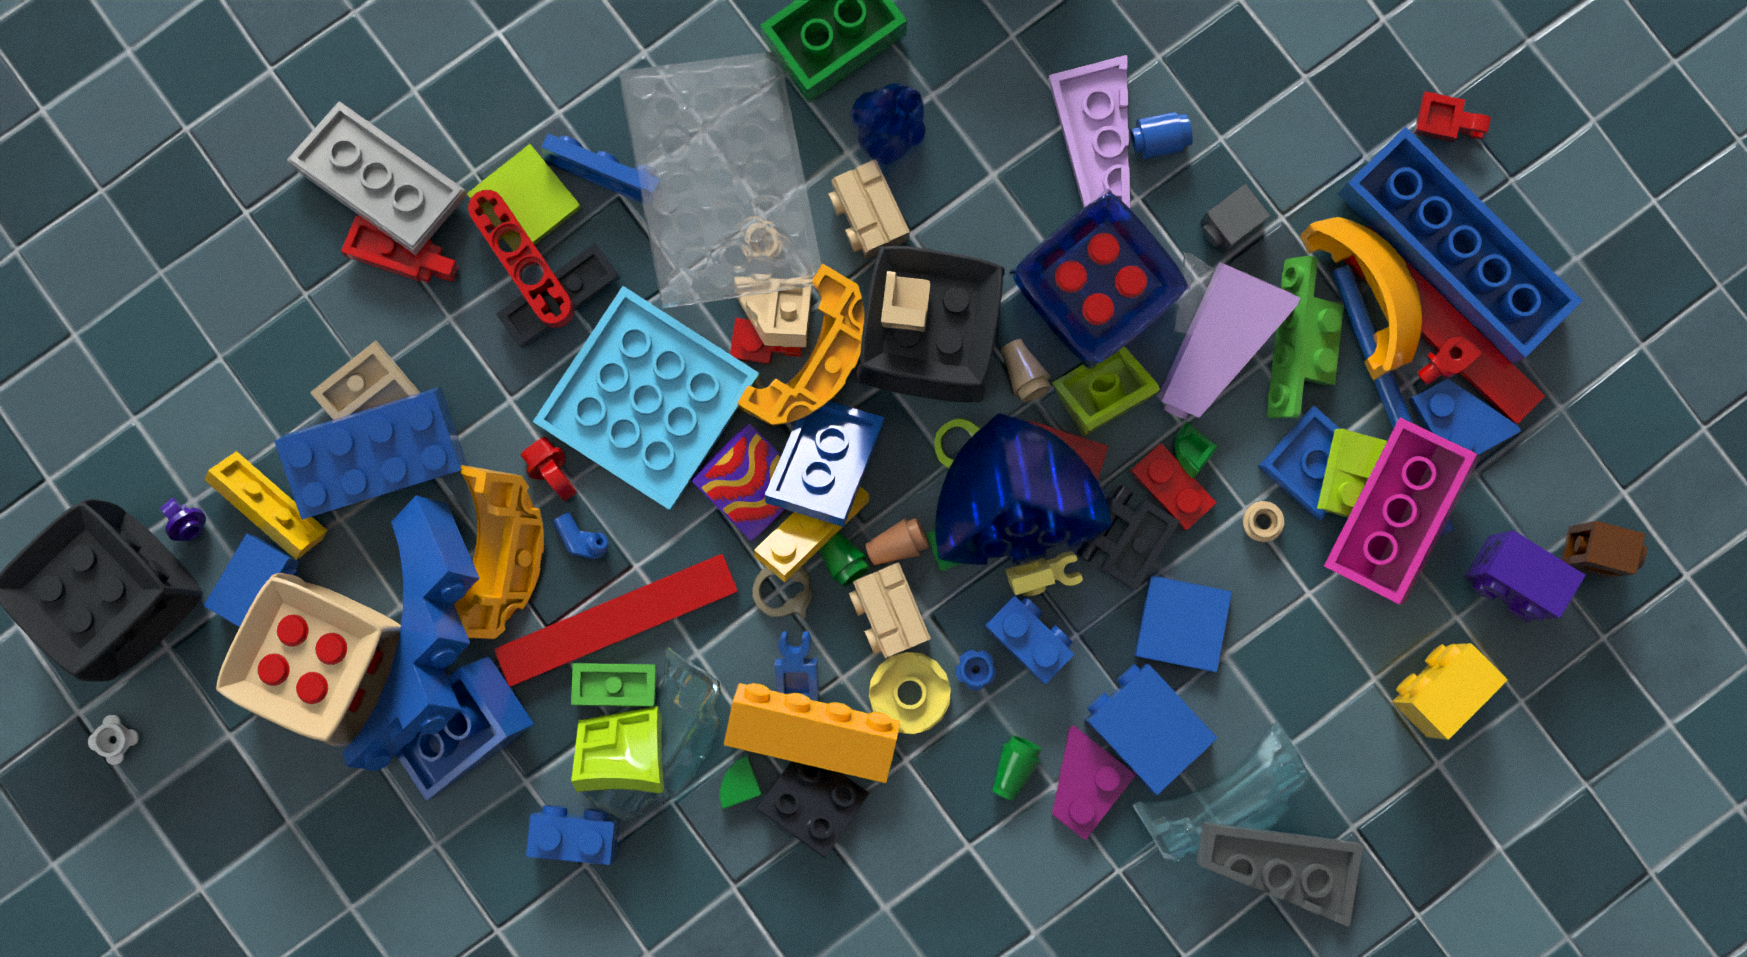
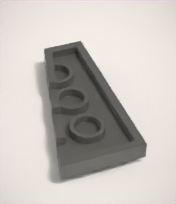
[1196,822,1363,927]

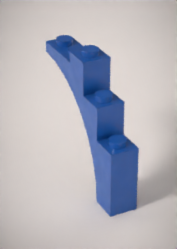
[342,495,480,771]

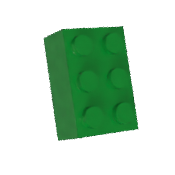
[760,0,907,103]

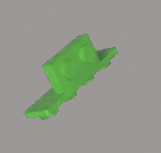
[1267,255,1344,419]

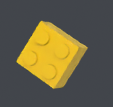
[1392,643,1507,740]

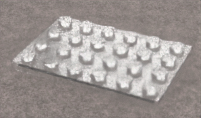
[619,51,822,309]

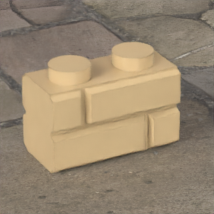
[828,160,910,259]
[849,562,931,658]

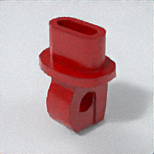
[1416,336,1482,386]
[520,437,578,502]

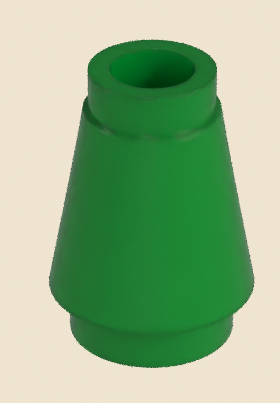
[819,531,869,587]
[992,735,1042,801]

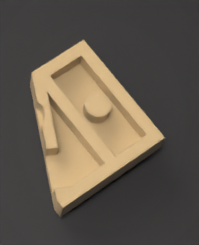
[310,340,420,420]

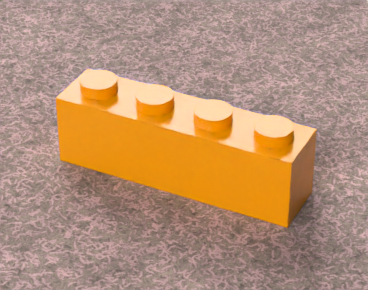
[724,683,900,783]

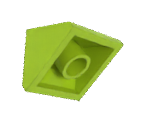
[1052,343,1160,437]

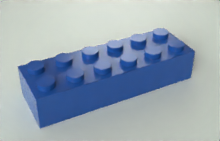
[1338,126,1583,364]

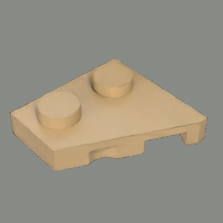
[734,277,812,347]

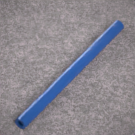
[1332,265,1454,535]

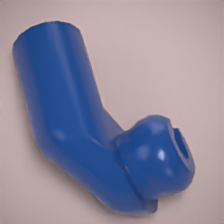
[552,512,609,560]

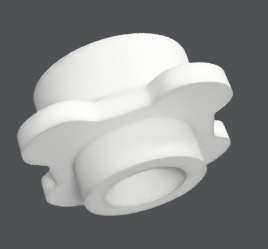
[88,715,139,765]

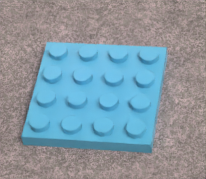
[533,286,760,511]

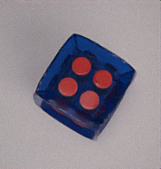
[1007,189,1191,370]

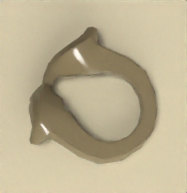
[752,567,813,619]

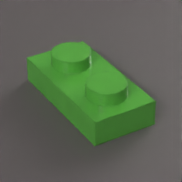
[571,663,657,707]

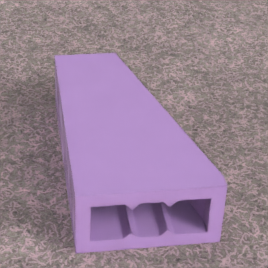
[1158,262,1301,419]

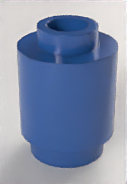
[1130,112,1193,159]

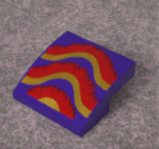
[691,423,785,542]

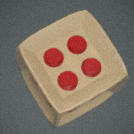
[216,573,401,746]

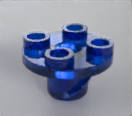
[851,83,926,165]

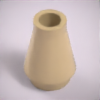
[1001,339,1051,402]

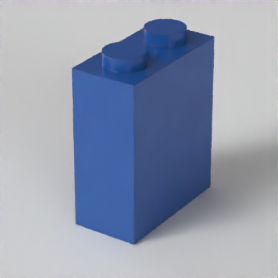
[1084,664,1217,795]

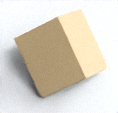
[881,271,931,332]

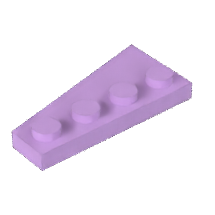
[1048,55,1130,232]

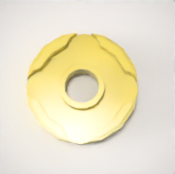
[869,652,951,734]

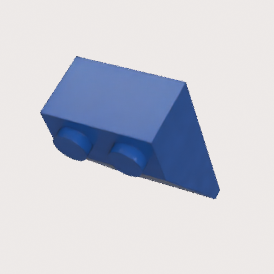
[396,656,534,801]

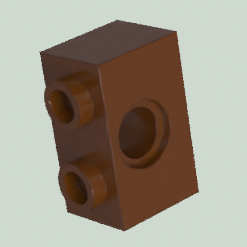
[1561,521,1647,578]

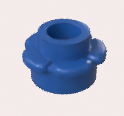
[956,650,996,690]

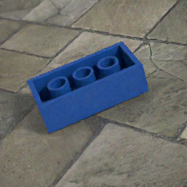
[274,386,467,519]

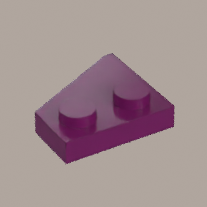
[1051,725,1136,840]

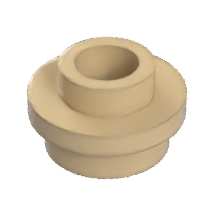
[1242,501,1284,542]

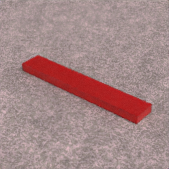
[1343,225,1545,425]
[494,554,739,687]

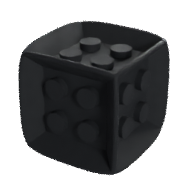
[857,246,1005,403]
[0,499,203,682]

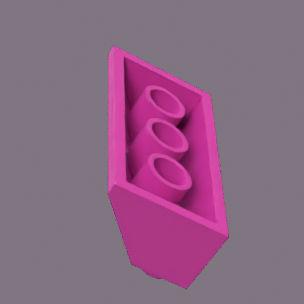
[1324,418,1481,605]

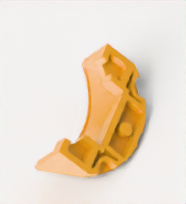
[1300,217,1422,380]
[737,263,865,426]
[454,465,544,639]

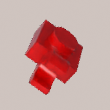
[1414,91,1491,142]
[730,318,802,365]

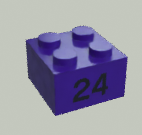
[1464,530,1586,622]

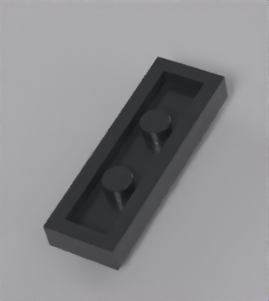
[496,243,620,349]

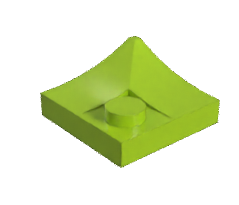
[1317,429,1387,518]
[571,706,664,793]

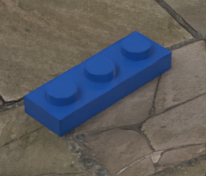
[541,133,661,209]

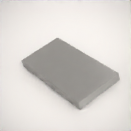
[287,101,467,255]

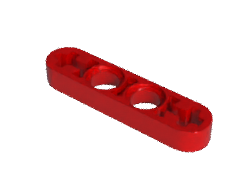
[468,190,574,328]

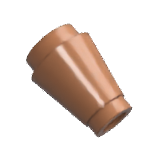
[865,517,929,566]

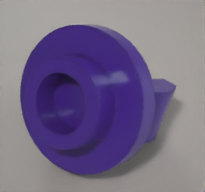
[160,497,206,541]

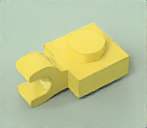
[1005,551,1083,596]

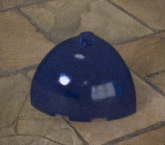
[935,413,1112,565]

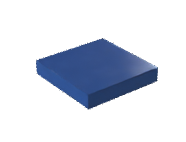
[1257,405,1340,521]
[1134,575,1232,672]

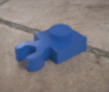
[774,631,820,701]

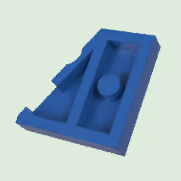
[1409,378,1521,455]

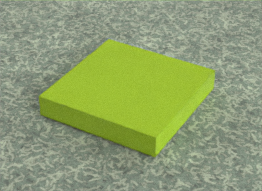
[467,144,582,251]

